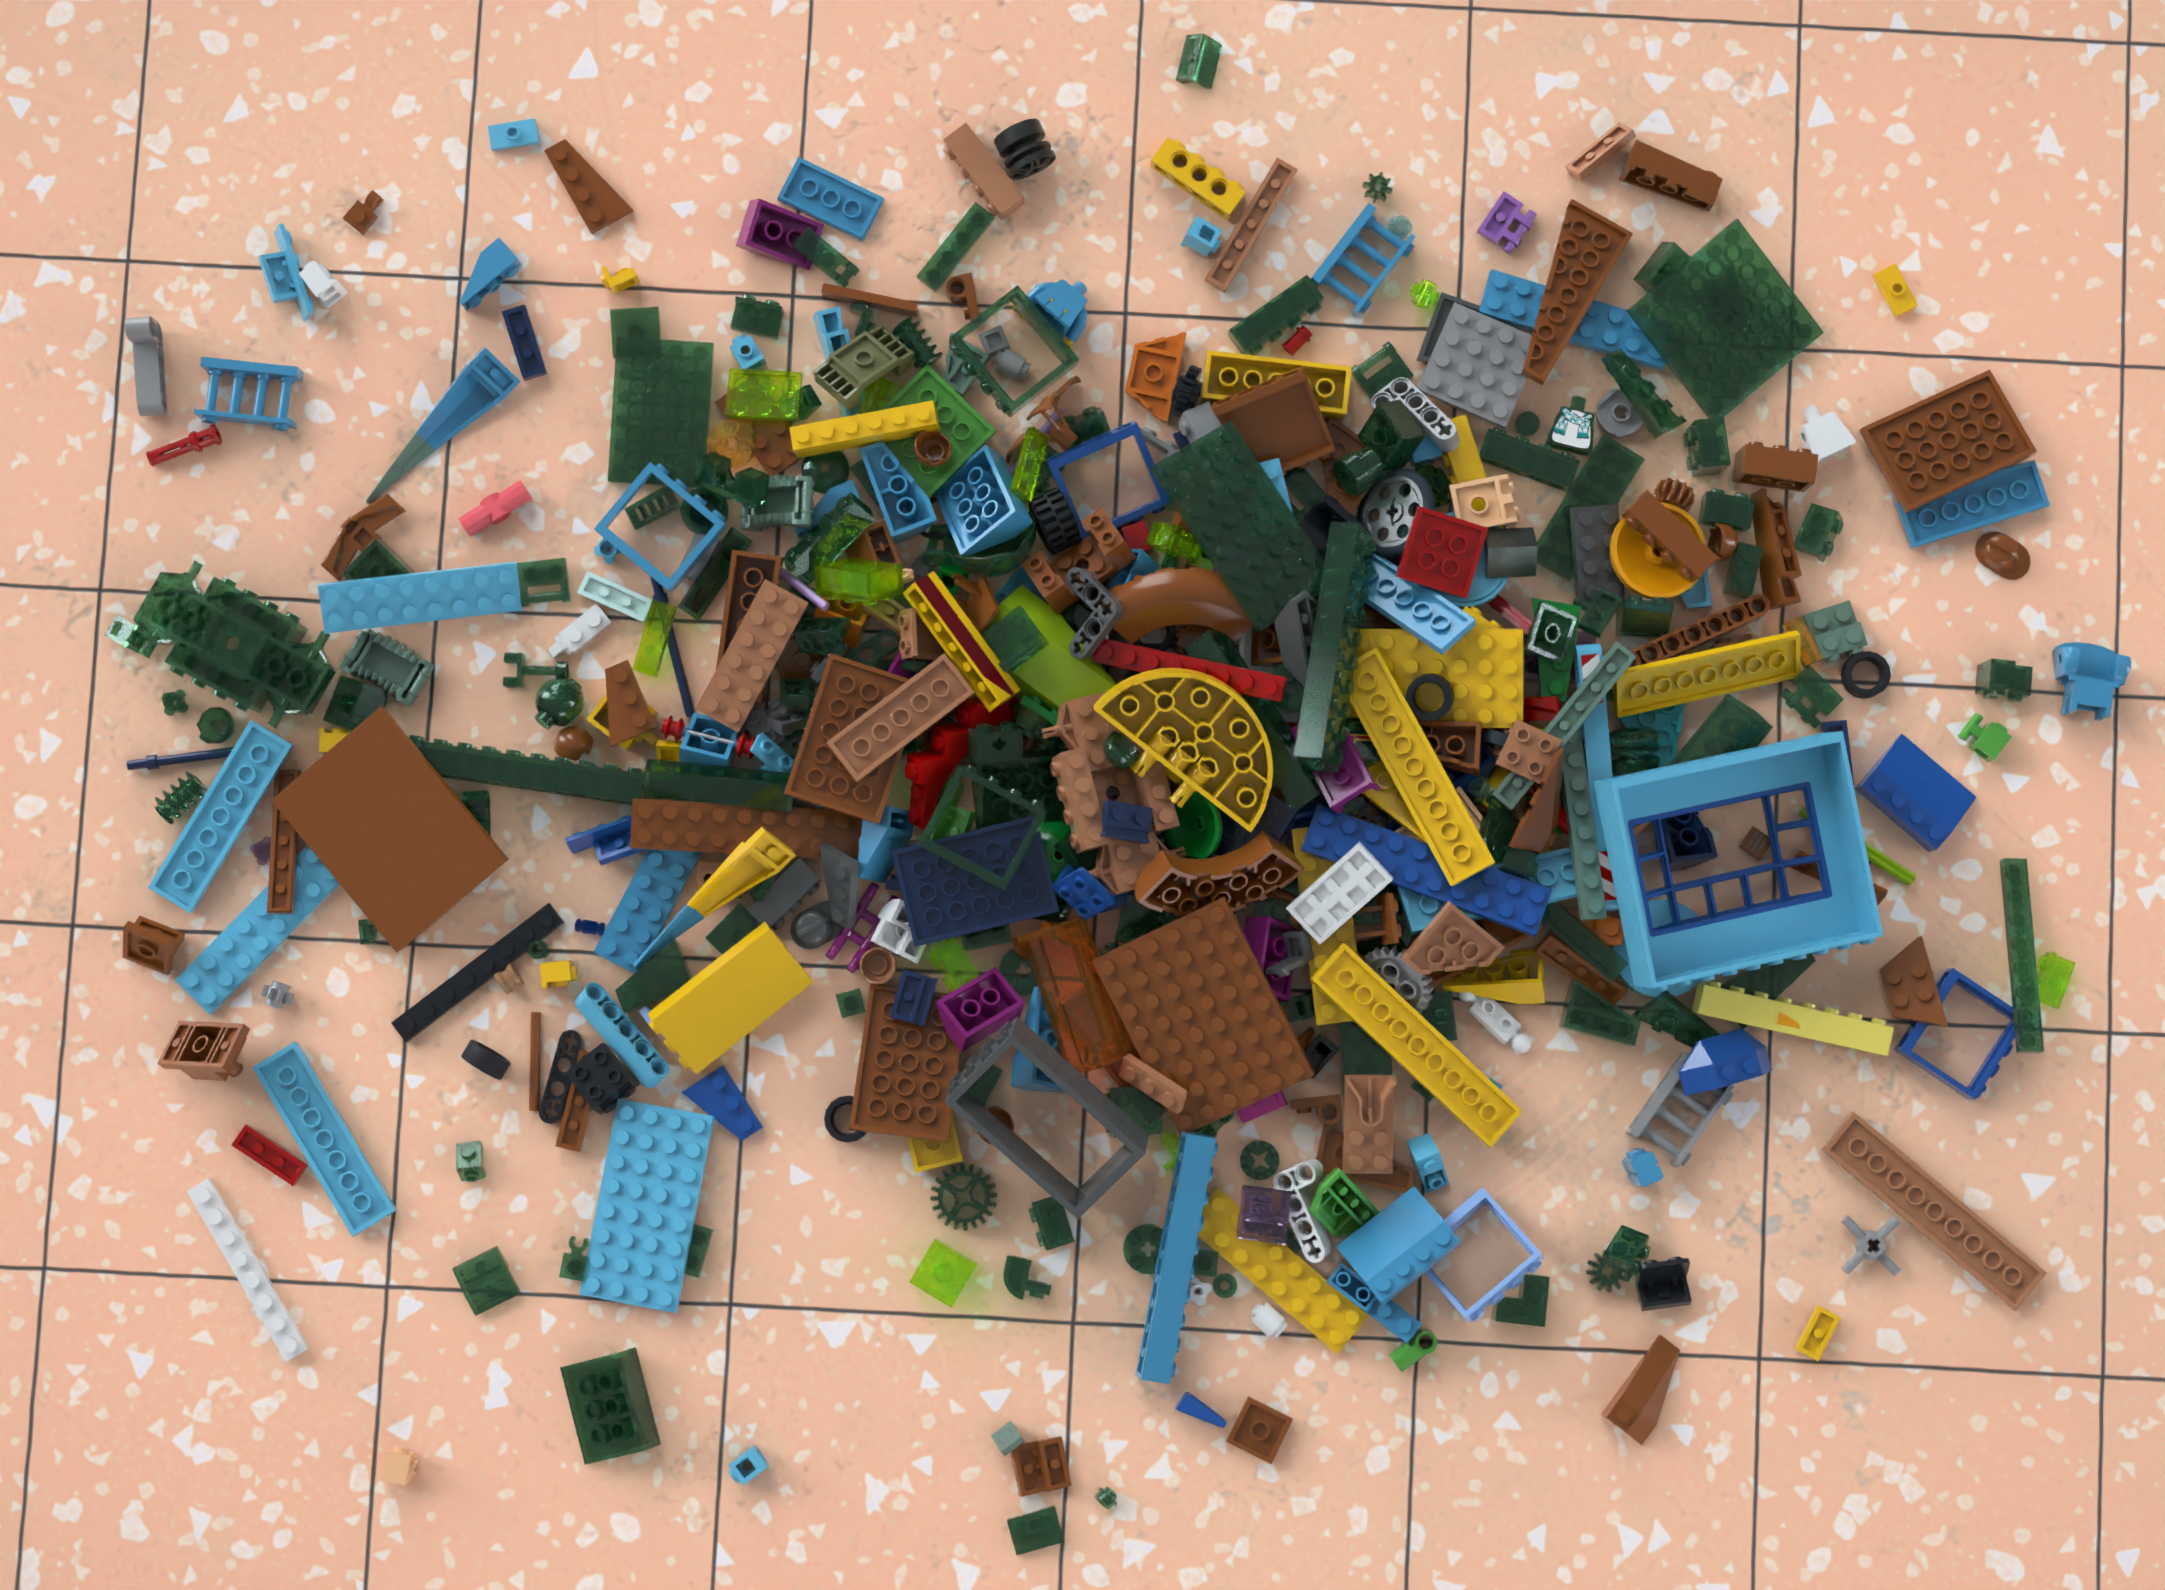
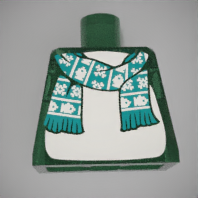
[1543,396,1594,457]

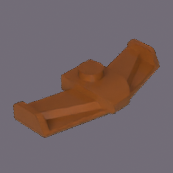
[321,494,406,581]

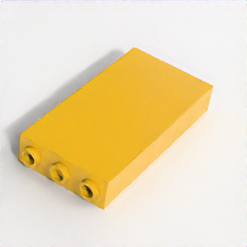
[648,921,813,1074]

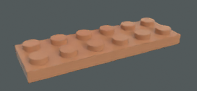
[695,579,809,733]
[826,653,975,783]

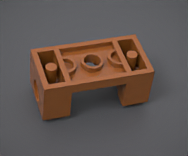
[1021,507,1137,615]

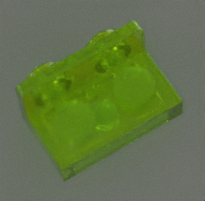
[2029,952,2076,1009]

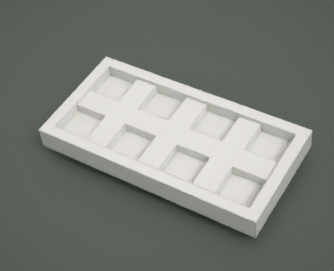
[1286,841,1393,944]

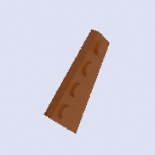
[544,139,634,234]
[1316,1124,1415,1193]

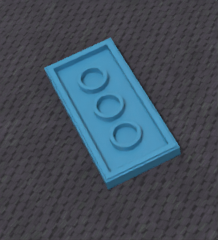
[777,157,885,242]

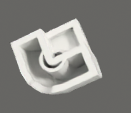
[870,899,927,964]

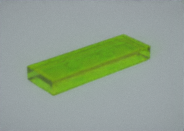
[1010,427,1049,503]
[633,600,677,677]

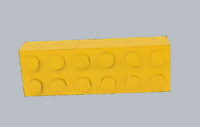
[1201,350,1352,420]

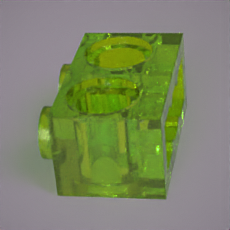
[1145,521,1205,565]

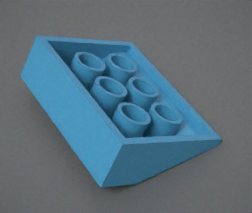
[935,445,1033,557]
[1336,1186,1461,1306]

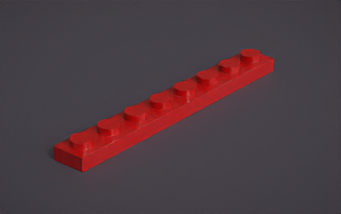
[1092,638,1287,702]

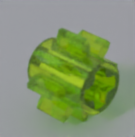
[1409,279,1440,309]

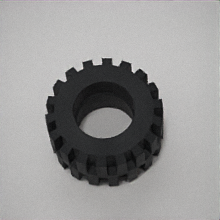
[1028,487,1080,554]

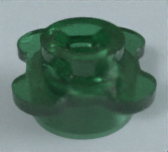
[161,689,189,716]

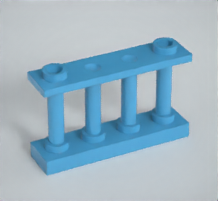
[1310,203,1415,318]
[194,357,304,431]

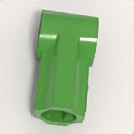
[1389,1328,1437,1372]

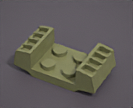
[813,325,914,410]

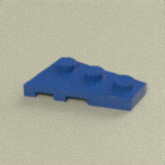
[682,1065,763,1141]

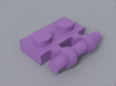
[1476,191,1537,254]

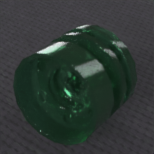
[1609,727,1660,777]

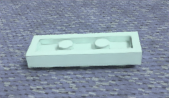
[577,571,654,623]

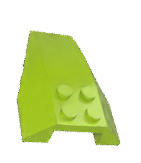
[981,585,1117,711]

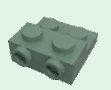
[1802,600,1868,663]

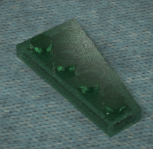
[1601,348,1687,439]

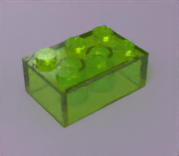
[814,557,904,606]

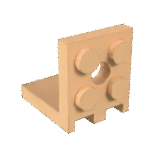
[1449,474,1520,528]

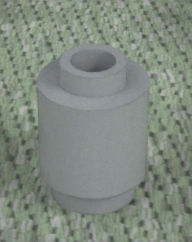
[993,348,1031,381]

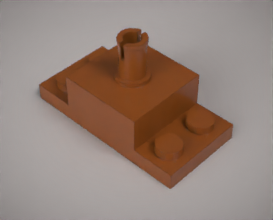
[157,1021,250,1081]

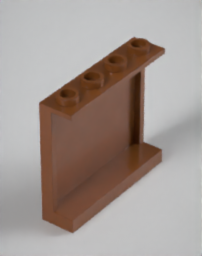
[1212,366,1336,488]

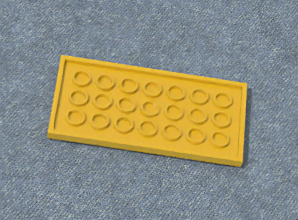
[1326,628,1524,728]

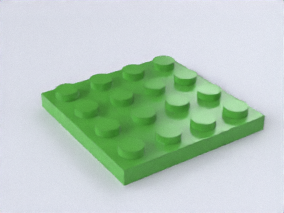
[881,364,996,499]

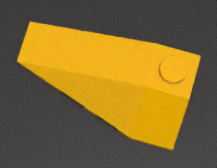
[1443,949,1546,1004]

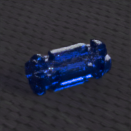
[574,918,605,936]

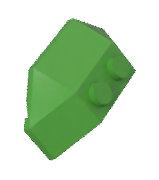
[1309,1167,1380,1237]

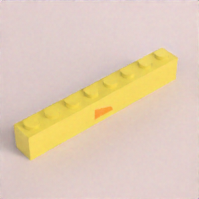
[1692,980,1894,1056]

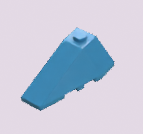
[859,440,937,544]
[1011,986,1066,1093]

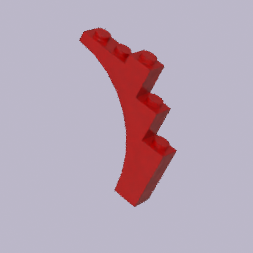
[905,697,1020,830]

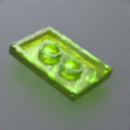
[725,368,803,421]

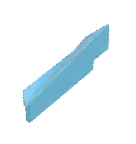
[813,306,866,417]

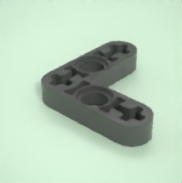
[1066,567,1123,659]

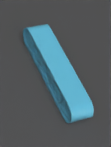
[575,982,669,1088]

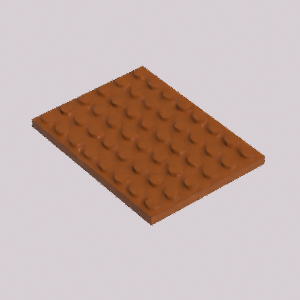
[1092,896,1315,1135]

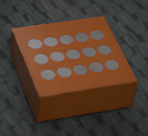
[1738,826,1770,861]

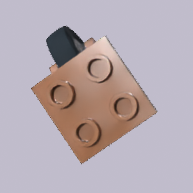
[1482,719,1562,785]

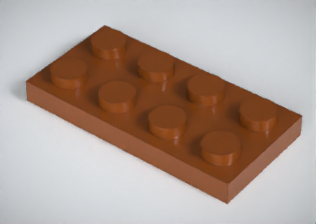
[715,374,804,477]

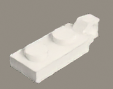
[548,603,612,659]

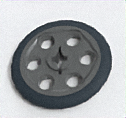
[1357,468,1435,558]

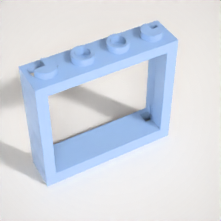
[1425,1187,1543,1323]

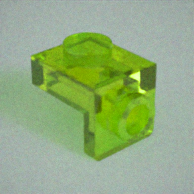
[1159,1132,1180,1171]

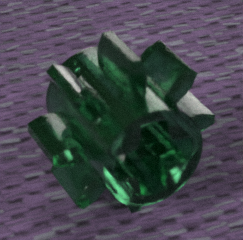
[1362,172,1393,204]

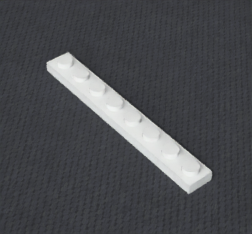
[187,1178,309,1362]

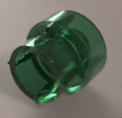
[1333,447,1384,497]

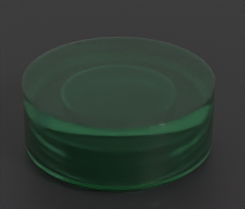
[1515,411,1540,437]

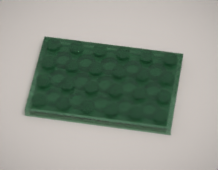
[608,337,714,488]

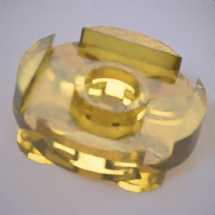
[706,420,756,468]

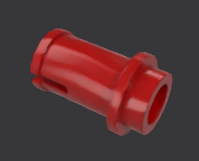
[1282,325,1313,356]

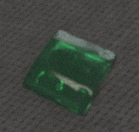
[452,1246,520,1316]

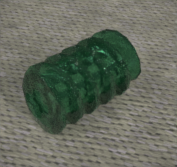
[892,315,943,369]
[154,771,208,825]

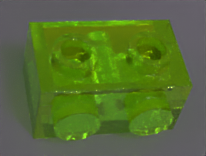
[928,937,980,992]

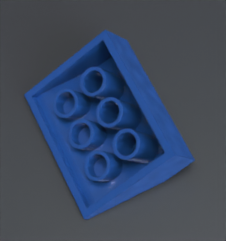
[1855,734,1976,852]

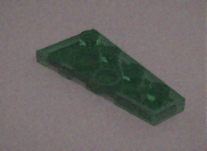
[1721,954,1816,1029]

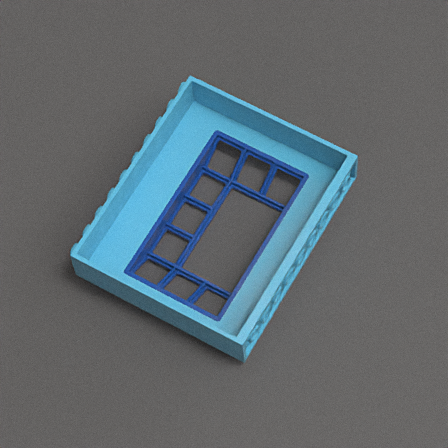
[1593,731,1883,992]

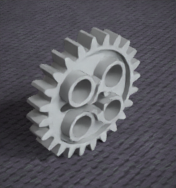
[1362,945,1434,1014]

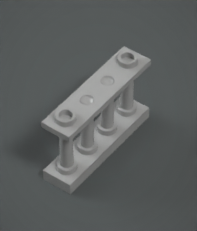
[1625,1052,1734,1167]

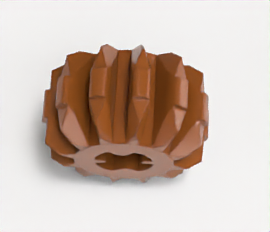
[1652,478,1695,512]

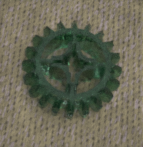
[930,1163,997,1231]

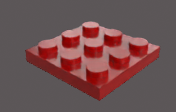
[1395,506,1489,599]

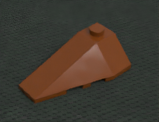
[1509,748,1565,852]

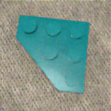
[1613,703,1685,769]

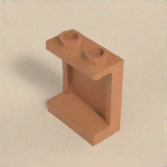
[898,608,952,661]

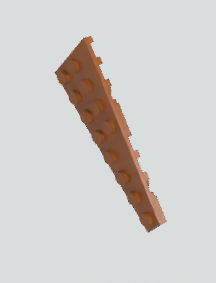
[1521,199,1633,385]

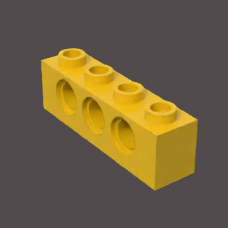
[1150,137,1246,221]

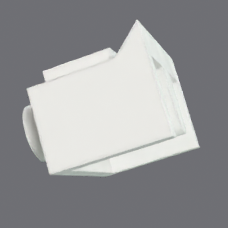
[299,261,349,308]

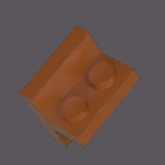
[123,916,185,975]

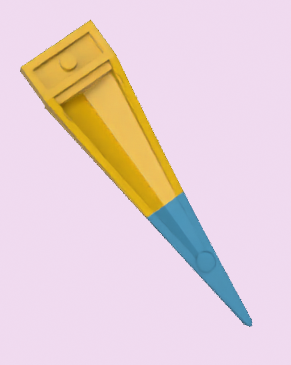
[633,827,796,969]

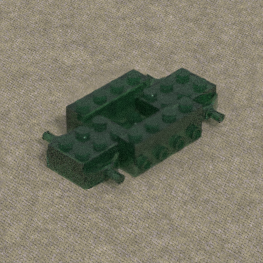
[133,560,336,729]

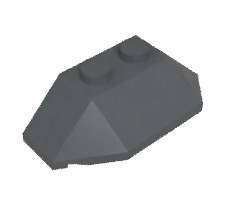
[1274,591,1328,691]

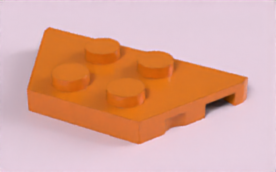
[1125,332,1187,424]

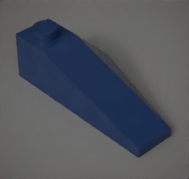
[1655,811,1718,871]

